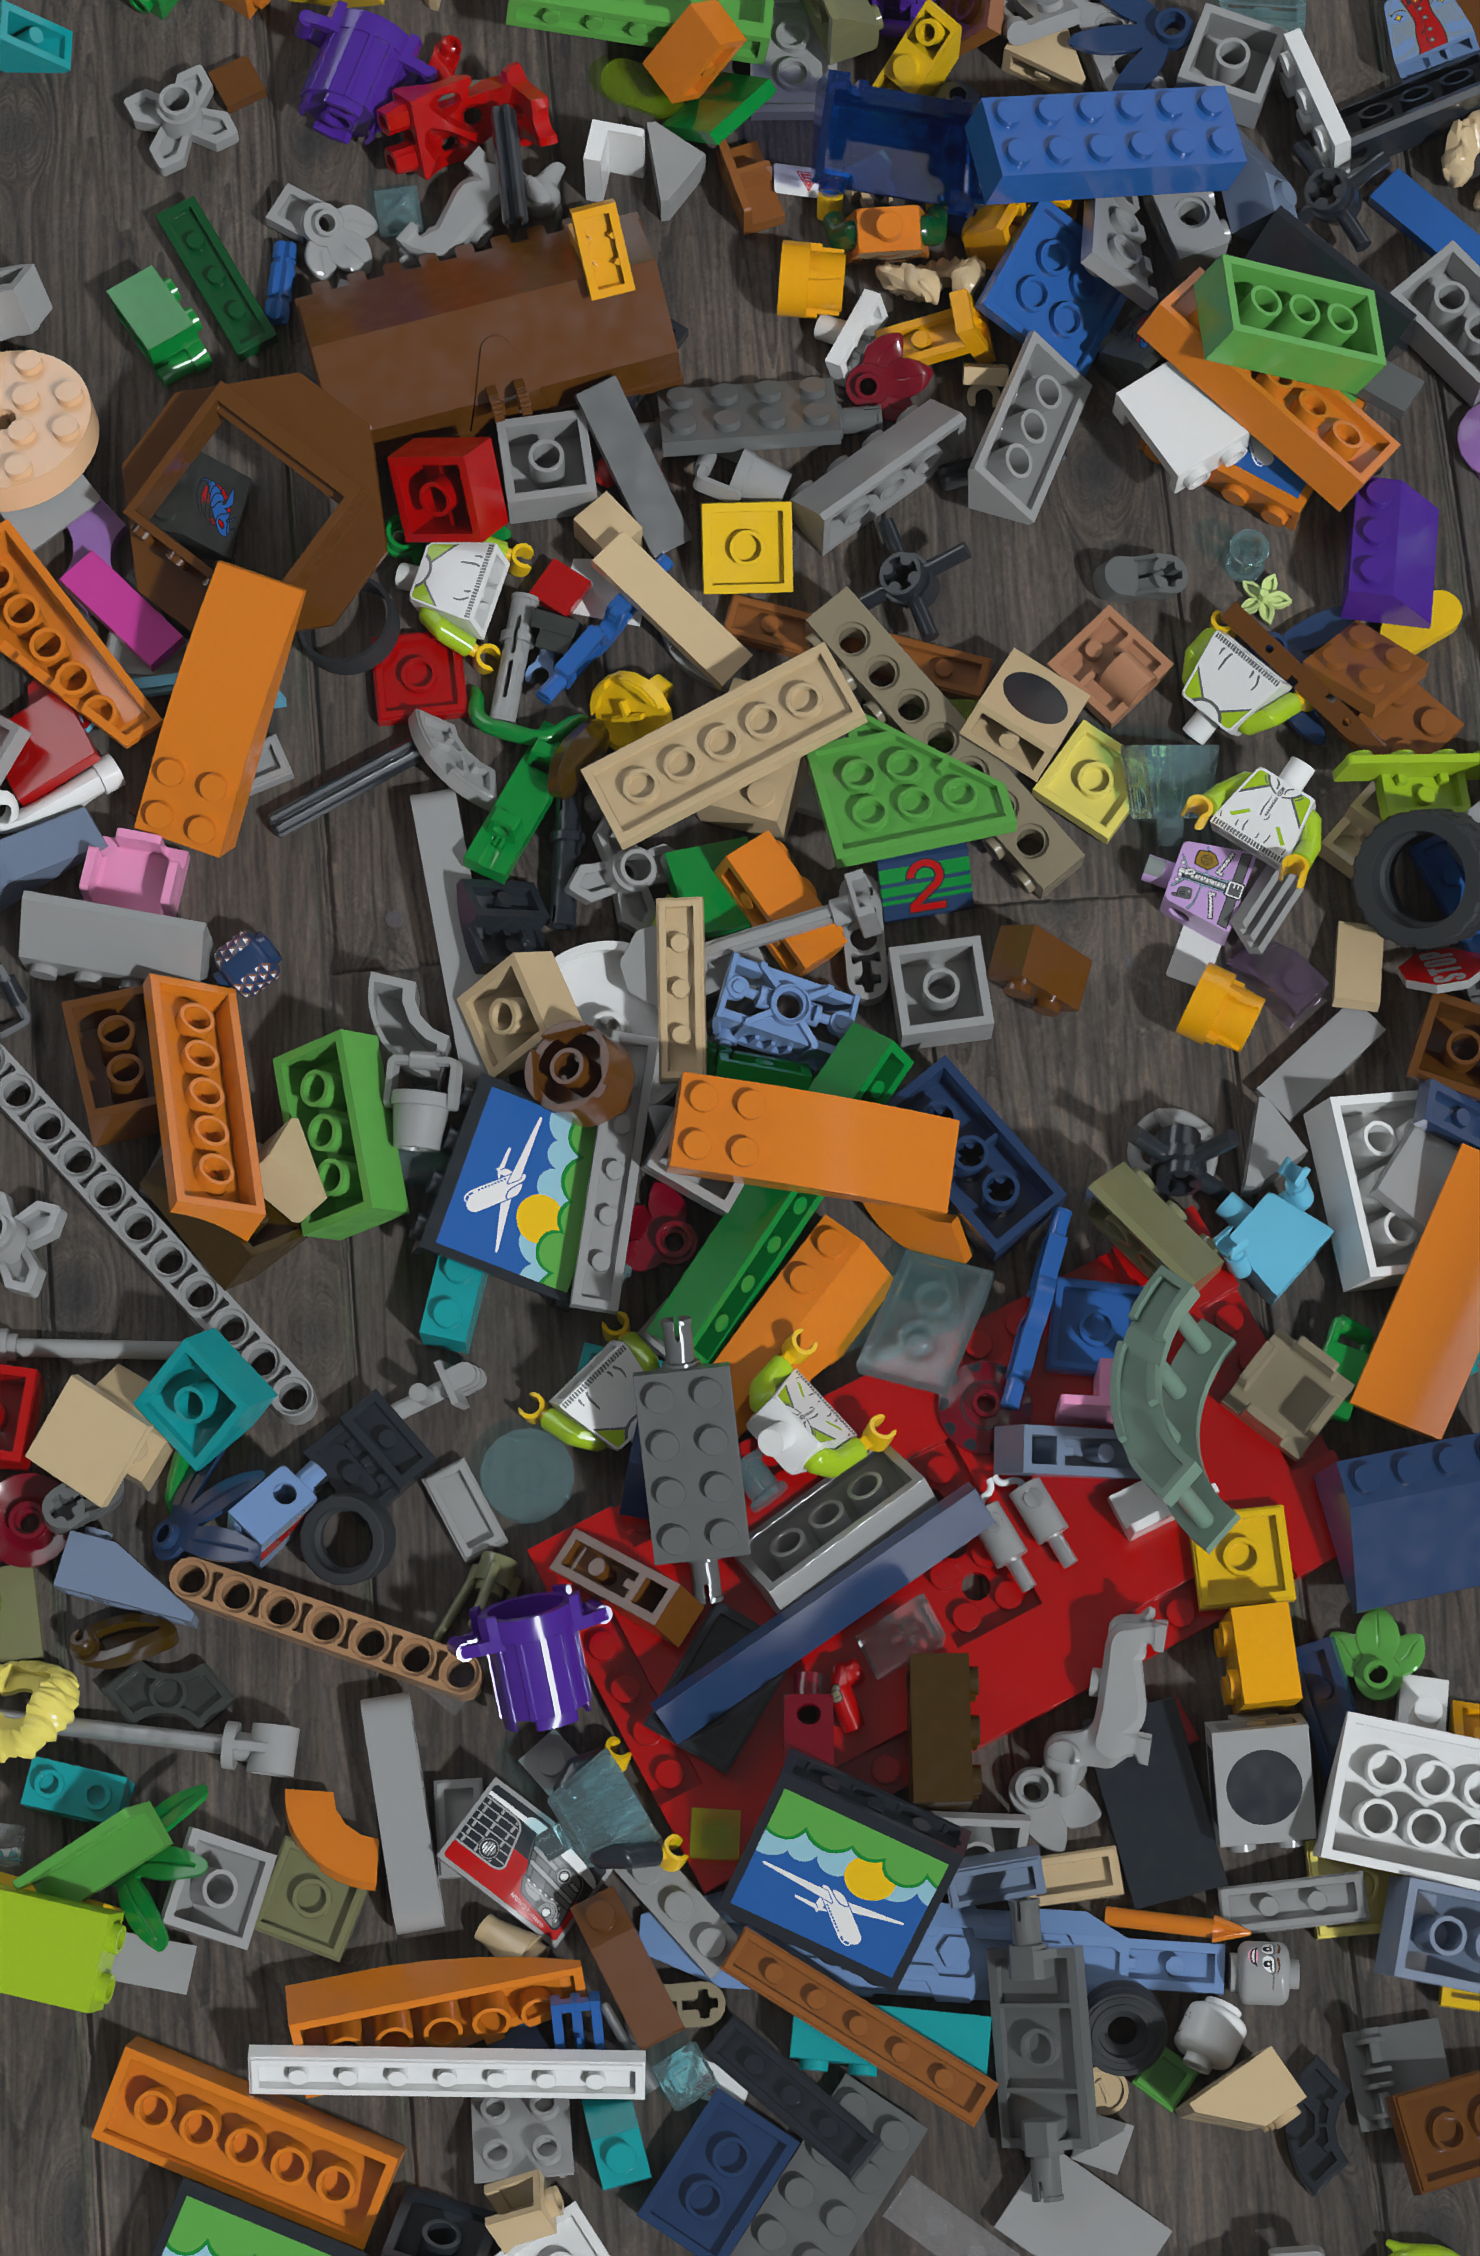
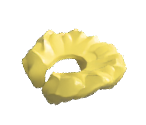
[0,1660,80,1763]

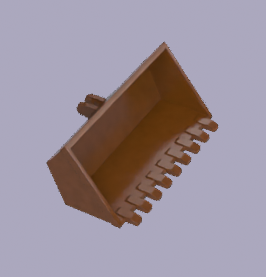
[294,212,684,464]

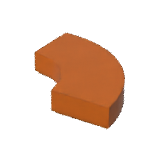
[863,1202,972,1264]
[284,1789,379,1891]

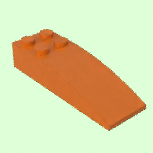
[134,560,307,858]
[666,1071,960,1214]

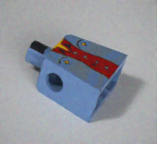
[1384,0,1480,81]
[227,1461,330,1570]

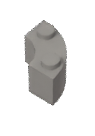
[0,264,53,342]
[368,971,453,1092]

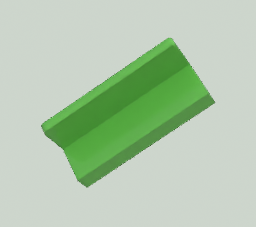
[12,1801,174,1902]

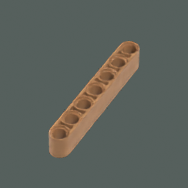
[169,1557,486,1701]

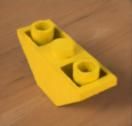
[859,0,962,133]

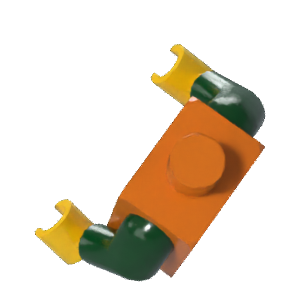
[817,184,952,265]

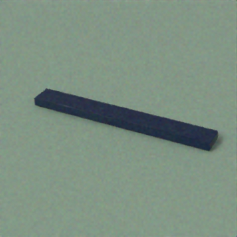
[650,1482,995,1745]

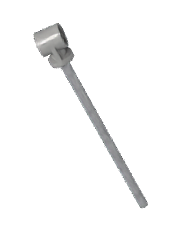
[0,1709,300,1778]

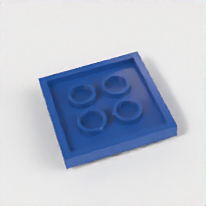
[974,201,1128,377]

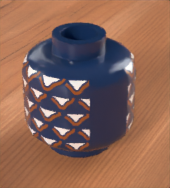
[212,930,283,998]

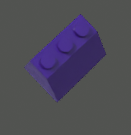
[1340,477,1439,629]

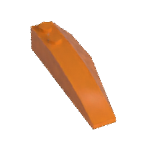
[0,519,163,749]
[713,1214,897,1439]
[285,1957,587,2099]

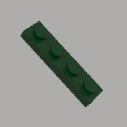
[155,196,279,362]

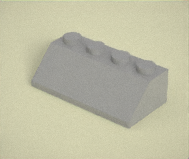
[790,399,966,556]
[19,890,216,990]
[734,1445,938,1615]

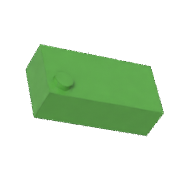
[1194,254,1387,394]
[273,1029,409,1241]

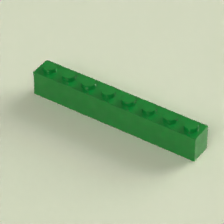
[646,1022,914,1364]

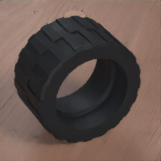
[1351,808,1480,949]

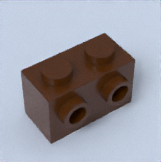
[987,924,1092,1017]

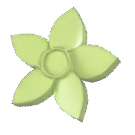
[1241,574,1292,627]

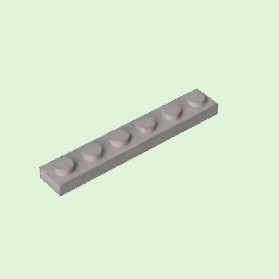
[569,1030,659,1315]
[518,1728,739,1980]

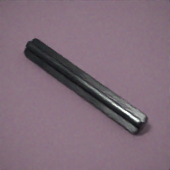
[267,736,424,838]

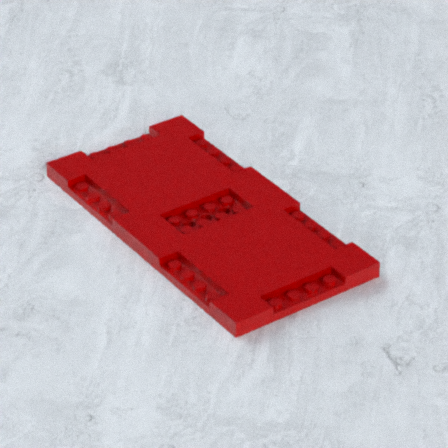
[527,1205,1340,1896]

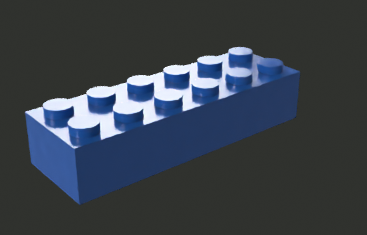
[965,85,1247,205]

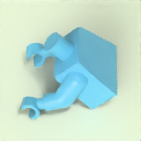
[1212,1156,1334,1306]

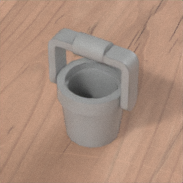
[693,448,792,502]
[383,1051,463,1153]

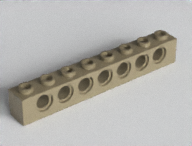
[804,586,1085,900]

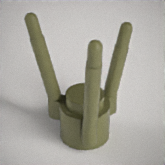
[433,1551,522,1642]

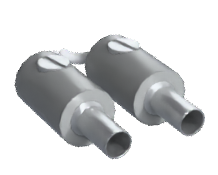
[977,1475,1078,1593]

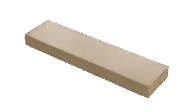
[591,530,753,690]
[656,897,707,1084]

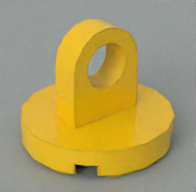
[589,671,674,751]

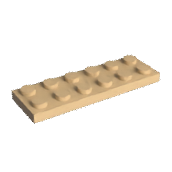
[581,642,868,850]

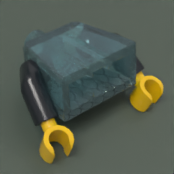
[535,1736,689,1872]

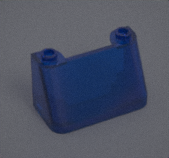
[811,69,988,217]

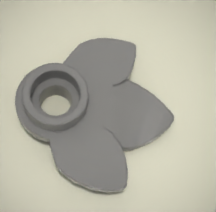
[301,202,379,281]
[1008,1764,1102,1852]

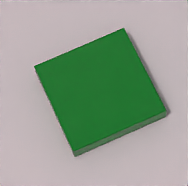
[662,72,777,145]
[660,836,753,938]

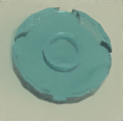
[480,1428,575,1524]

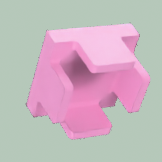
[79,828,190,917]

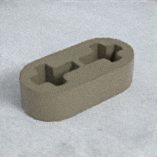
[664,1981,726,2029]

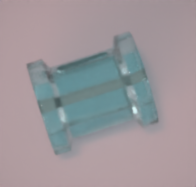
[1225,529,1270,582]
[741,1449,788,1513]

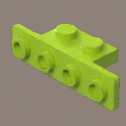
[1332,749,1480,822]

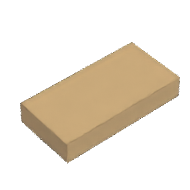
[1332,921,1384,1012]
[1025,1845,1124,1908]

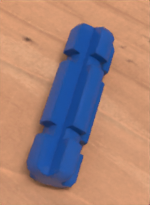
[264,240,298,326]

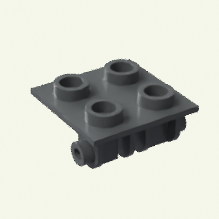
[1342,2018,1450,2133]

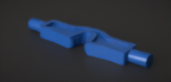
[536,553,674,705]
[999,1207,1072,1411]

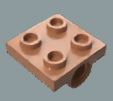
[1046,605,1174,730]

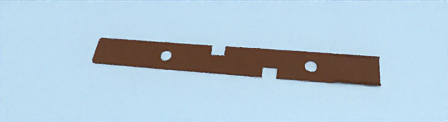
[1221,602,1387,755]

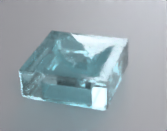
[374,185,424,237]
[651,2041,720,2111]

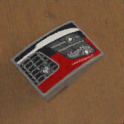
[436,1777,614,1949]

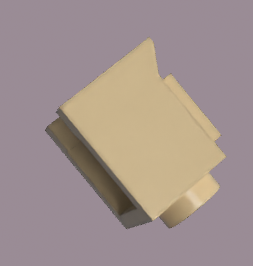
[484,2169,564,2254]

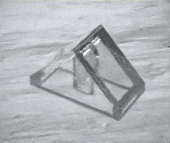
[855,1593,947,1680]

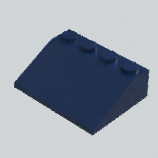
[1313,1432,1480,1614]

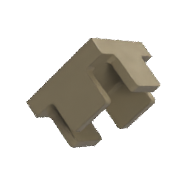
[1220,1328,1355,1462]

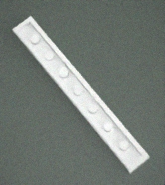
[248,2045,646,2100]

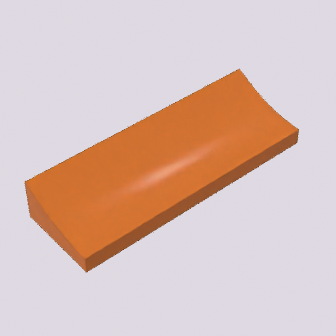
[1137,267,1401,512]
[143,973,266,1241]
[1348,1143,1480,1442]
[91,2035,407,2251]

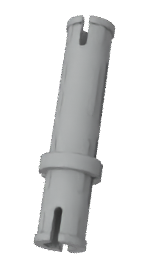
[490,592,540,724]

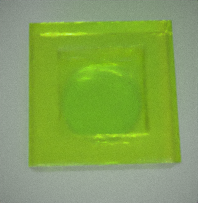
[690,1808,741,1861]

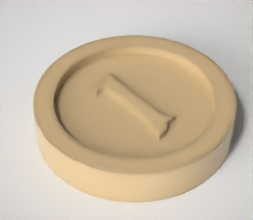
[1093,2067,1129,2116]

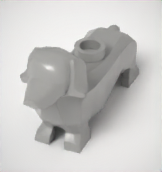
[396,146,566,267]
[1043,1606,1168,1798]

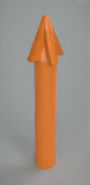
[1104,1906,1251,1943]

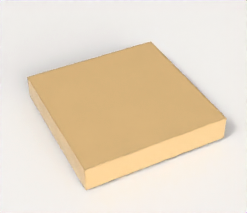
[25,1374,154,1508]

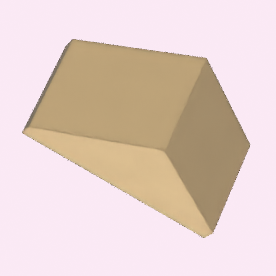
[1001,28,1086,94]
[258,1118,327,1223]

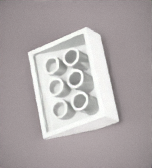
[1303,1090,1459,1292]
[1312,1711,1480,1891]

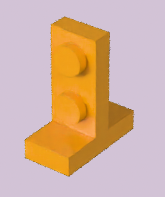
[566,198,636,301]
[875,288,996,365]

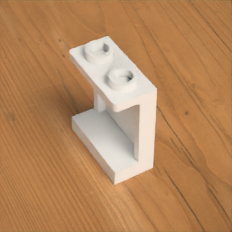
[1113,361,1251,494]

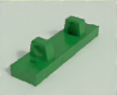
[463,720,565,885]

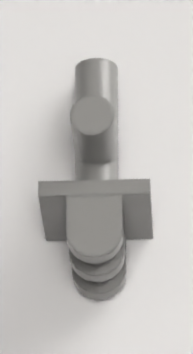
[391,1360,487,1419]

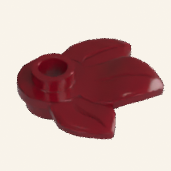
[845,332,933,423]
[625,1182,698,1272]

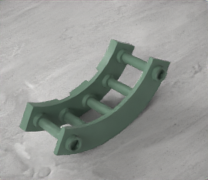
[1109,1264,1240,1554]

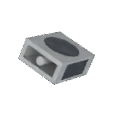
[1204,1713,1317,1853]

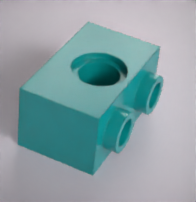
[20,1756,135,1826]

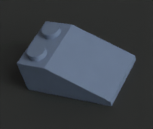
[1374,1875,1480,1994]

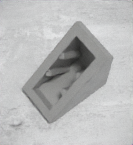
[647,121,706,221]
[1240,1096,1308,1198]

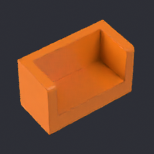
[642,0,747,104]

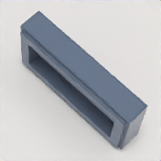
[947,1845,1047,1909]

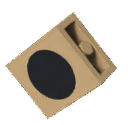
[959,648,1091,782]

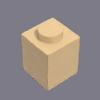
[573,491,643,557]

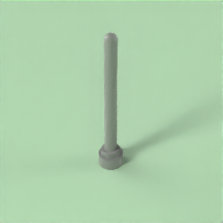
[0,1328,182,1365]

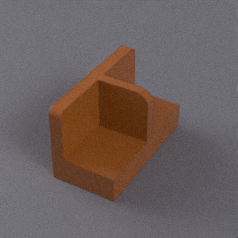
[716,139,785,236]

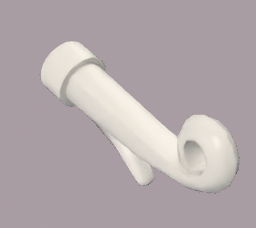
[0,753,126,834]

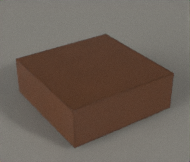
[208,54,267,114]

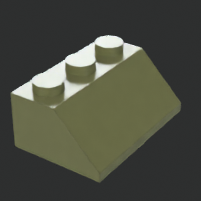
[800,0,884,65]
[1080,1162,1224,1292]

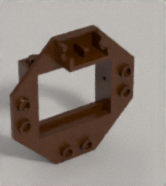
[122,372,388,632]

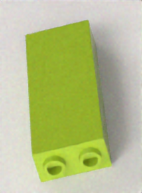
[0,1883,126,2013]

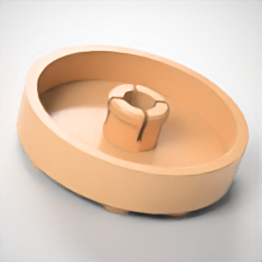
[0,350,99,512]

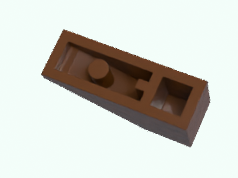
[549,1528,704,1648]
[570,1885,685,2050]

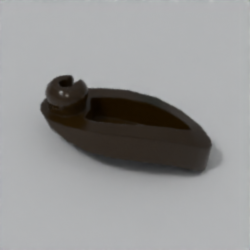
[547,719,610,800]
[68,1613,179,1669]

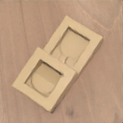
[1318,781,1381,880]

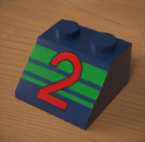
[872,842,974,924]

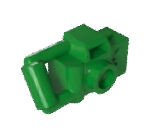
[1322,1315,1374,1425]

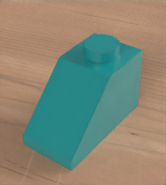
[0,0,73,73]
[581,2099,652,2191]

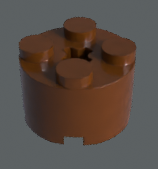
[525,1020,635,1127]

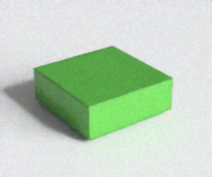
[1131,2046,1199,2113]

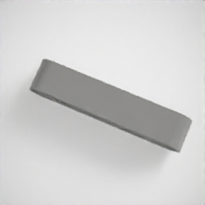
[360,1691,446,1935]

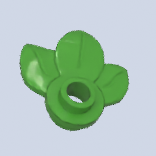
[1330,1608,1425,1702]

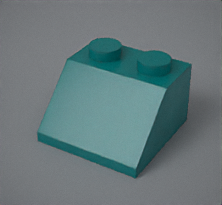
[133,1327,278,1471]

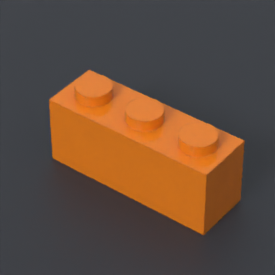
[714,830,848,978]

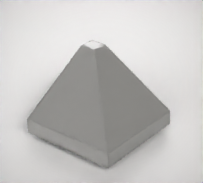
[1070,2114,1134,2175]

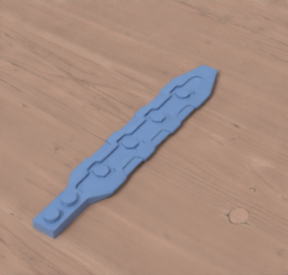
[639,1890,1225,2004]

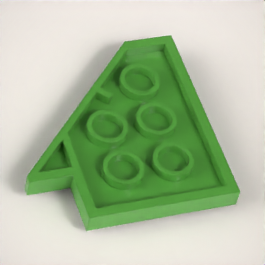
[805,714,1017,869]

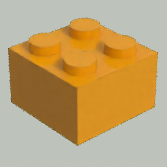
[1214,1601,1303,1714]

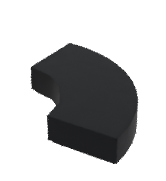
[1284,2054,1350,2197]

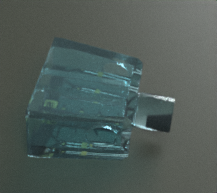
[1121,745,1219,846]

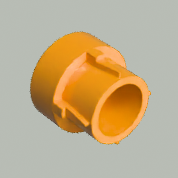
[777,240,846,319]
[1175,962,1266,1053]

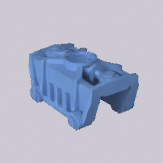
[712,952,861,1074]

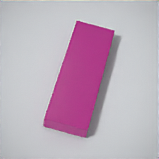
[59,550,186,672]

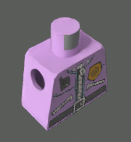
[1141,841,1256,946]

